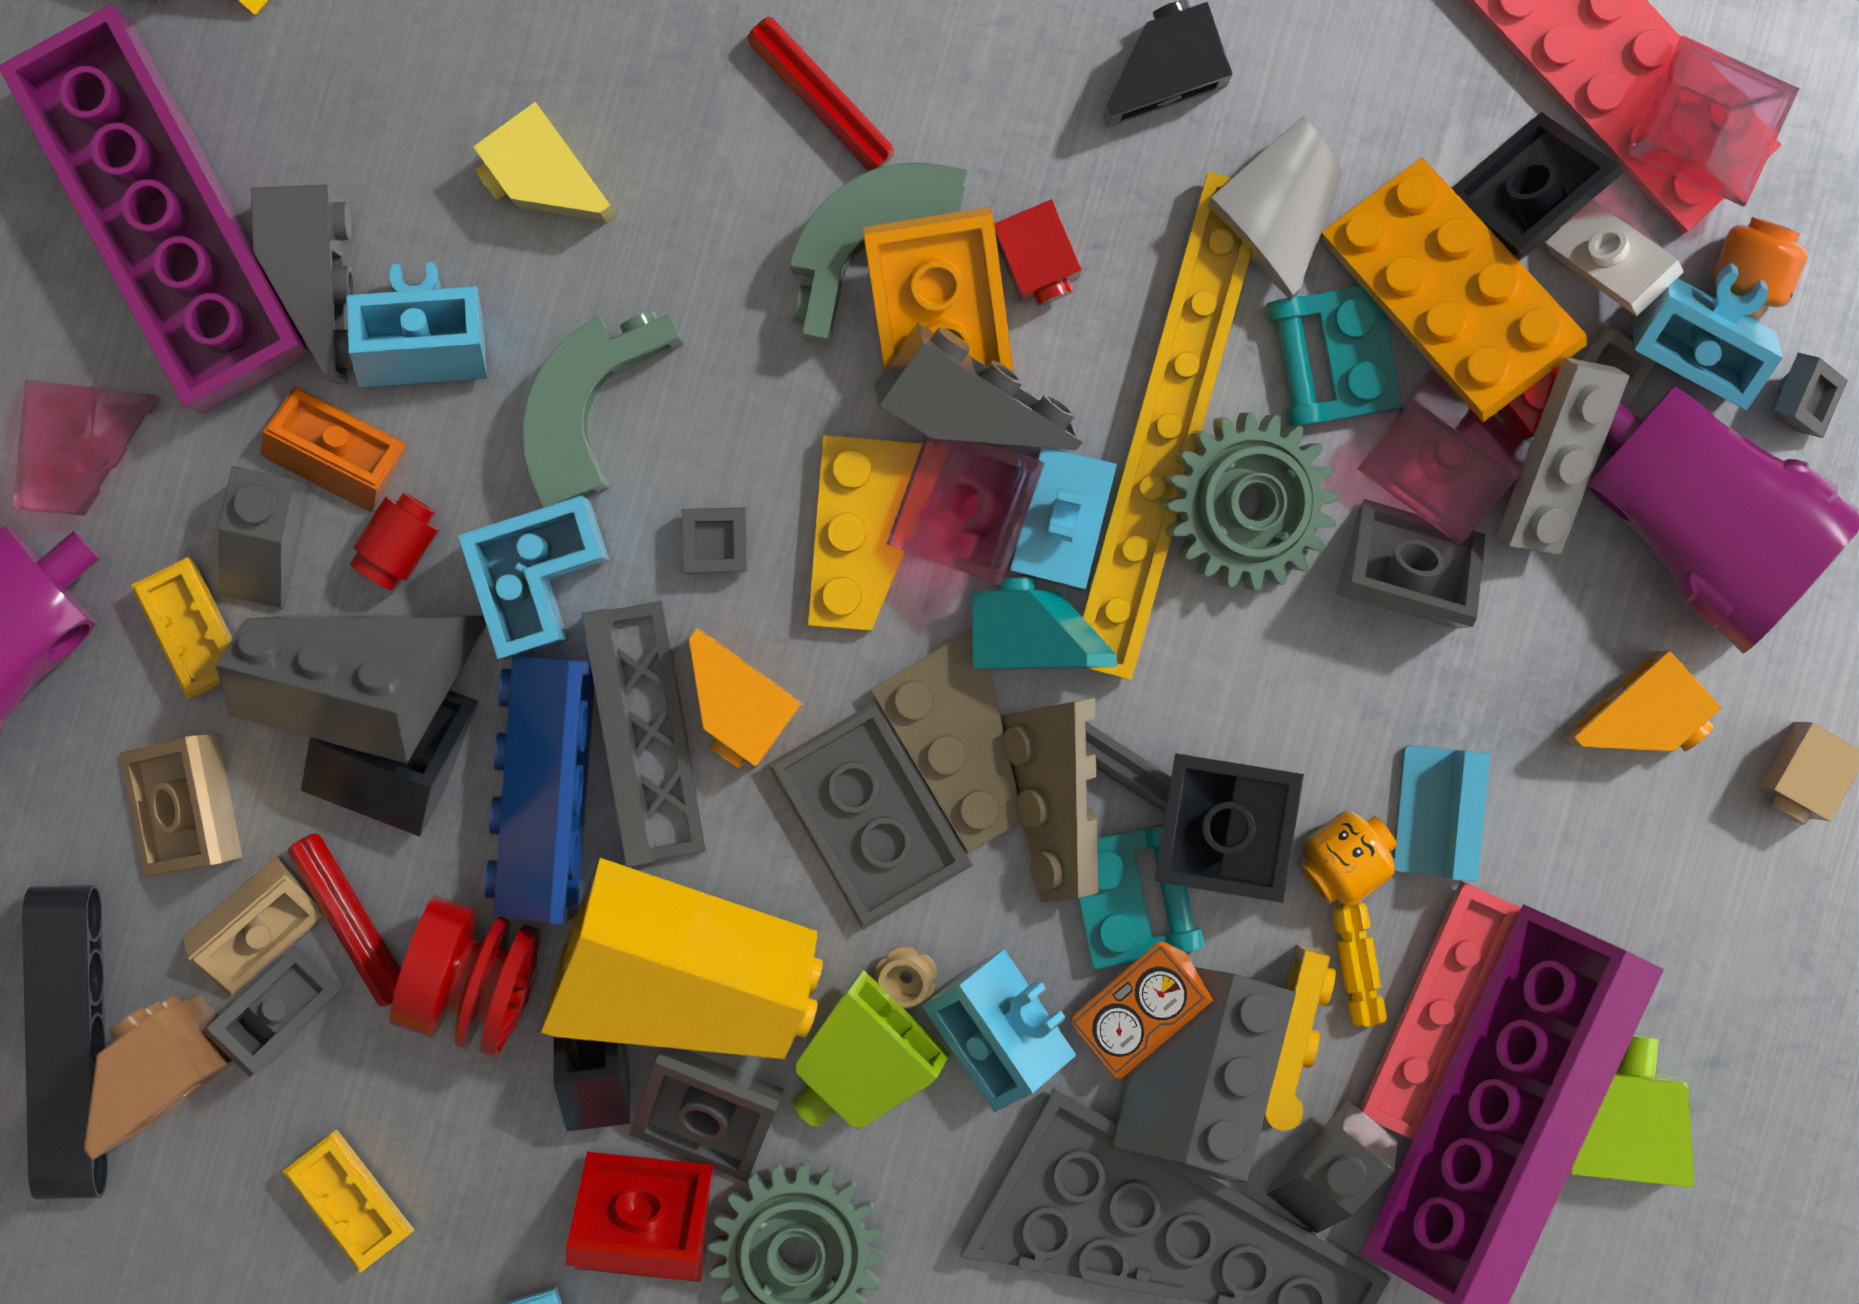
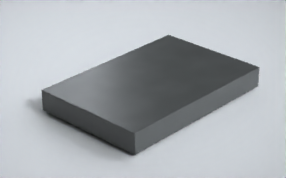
[767,701,973,929]

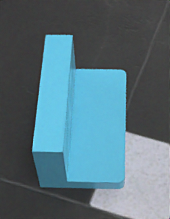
[1393,745,1491,882]

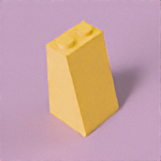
[541,858,823,1059]

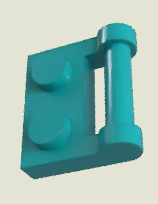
[1266,286,1403,427]
[1079,824,1206,970]

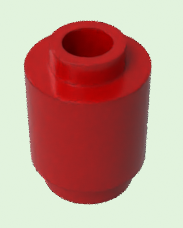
[349,492,440,591]

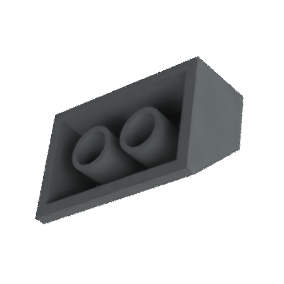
[1110,967,1296,1183]

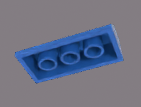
[484,656,595,925]

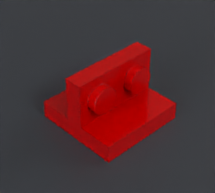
[566,1151,713,1282]

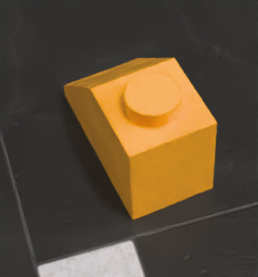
[689,628,804,769]
[1561,651,1722,751]

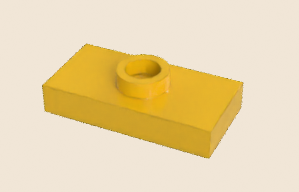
[131,557,233,700]
[282,1130,414,1273]

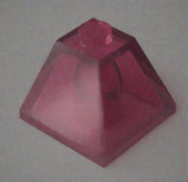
[1627,35,1800,207]

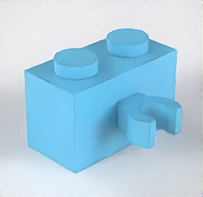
[347,262,487,388]
[1632,263,1783,411]
[1001,447,1117,591]
[922,949,1076,1112]

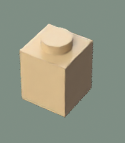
[1757,722,1859,825]

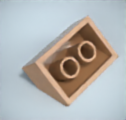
[85,993,235,1160]

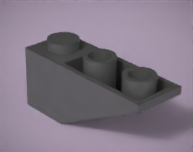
[251,184,354,384]
[874,323,1083,450]

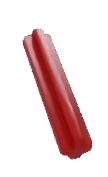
[747,16,894,171]
[288,833,400,1007]

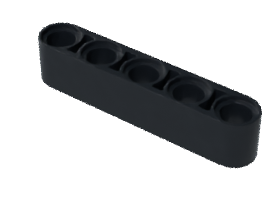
[22,885,108,1199]

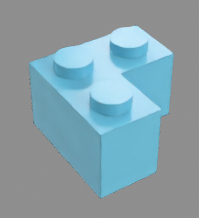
[458,495,610,660]

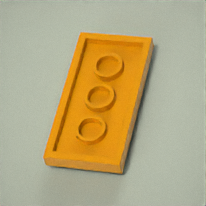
[1321,157,1587,422]

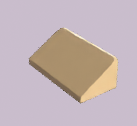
[183,857,325,997]

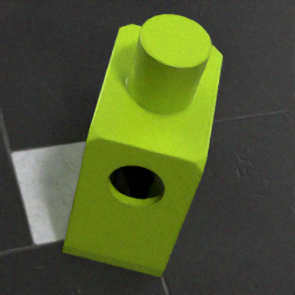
[793,970,950,1129]
[1570,1034,1694,1188]

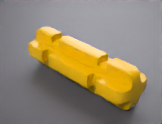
[1332,902,1387,1028]

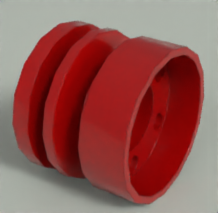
[389,895,541,1059]

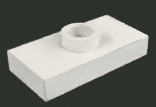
[1545,200,1684,316]

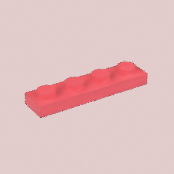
[1360,881,1521,1140]

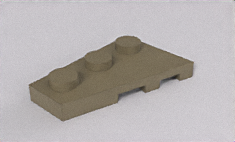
[871,629,1022,853]
[1000,697,1098,902]

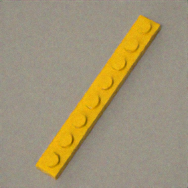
[1082,171,1252,681]

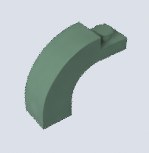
[790,163,967,346]
[523,311,684,508]

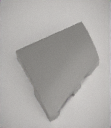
[1208,116,1343,301]

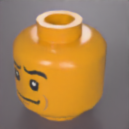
[1299,811,1398,906]

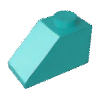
[972,578,1117,669]

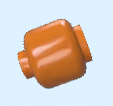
[1712,216,1808,316]

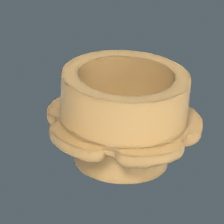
[875,946,938,1008]

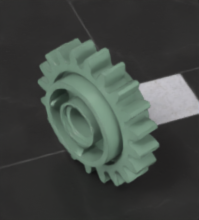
[1160,412,1339,590]
[708,1160,886,1304]

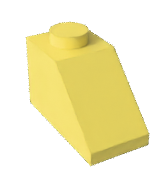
[473,102,617,223]

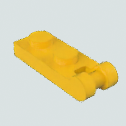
[1264,945,1336,1131]

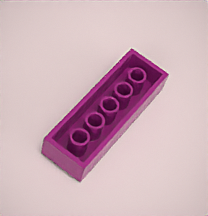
[0,4,312,414]
[1360,904,1664,1304]

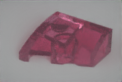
[13,379,156,516]

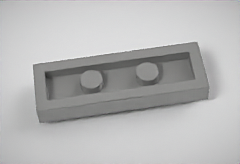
[1496,357,1630,555]

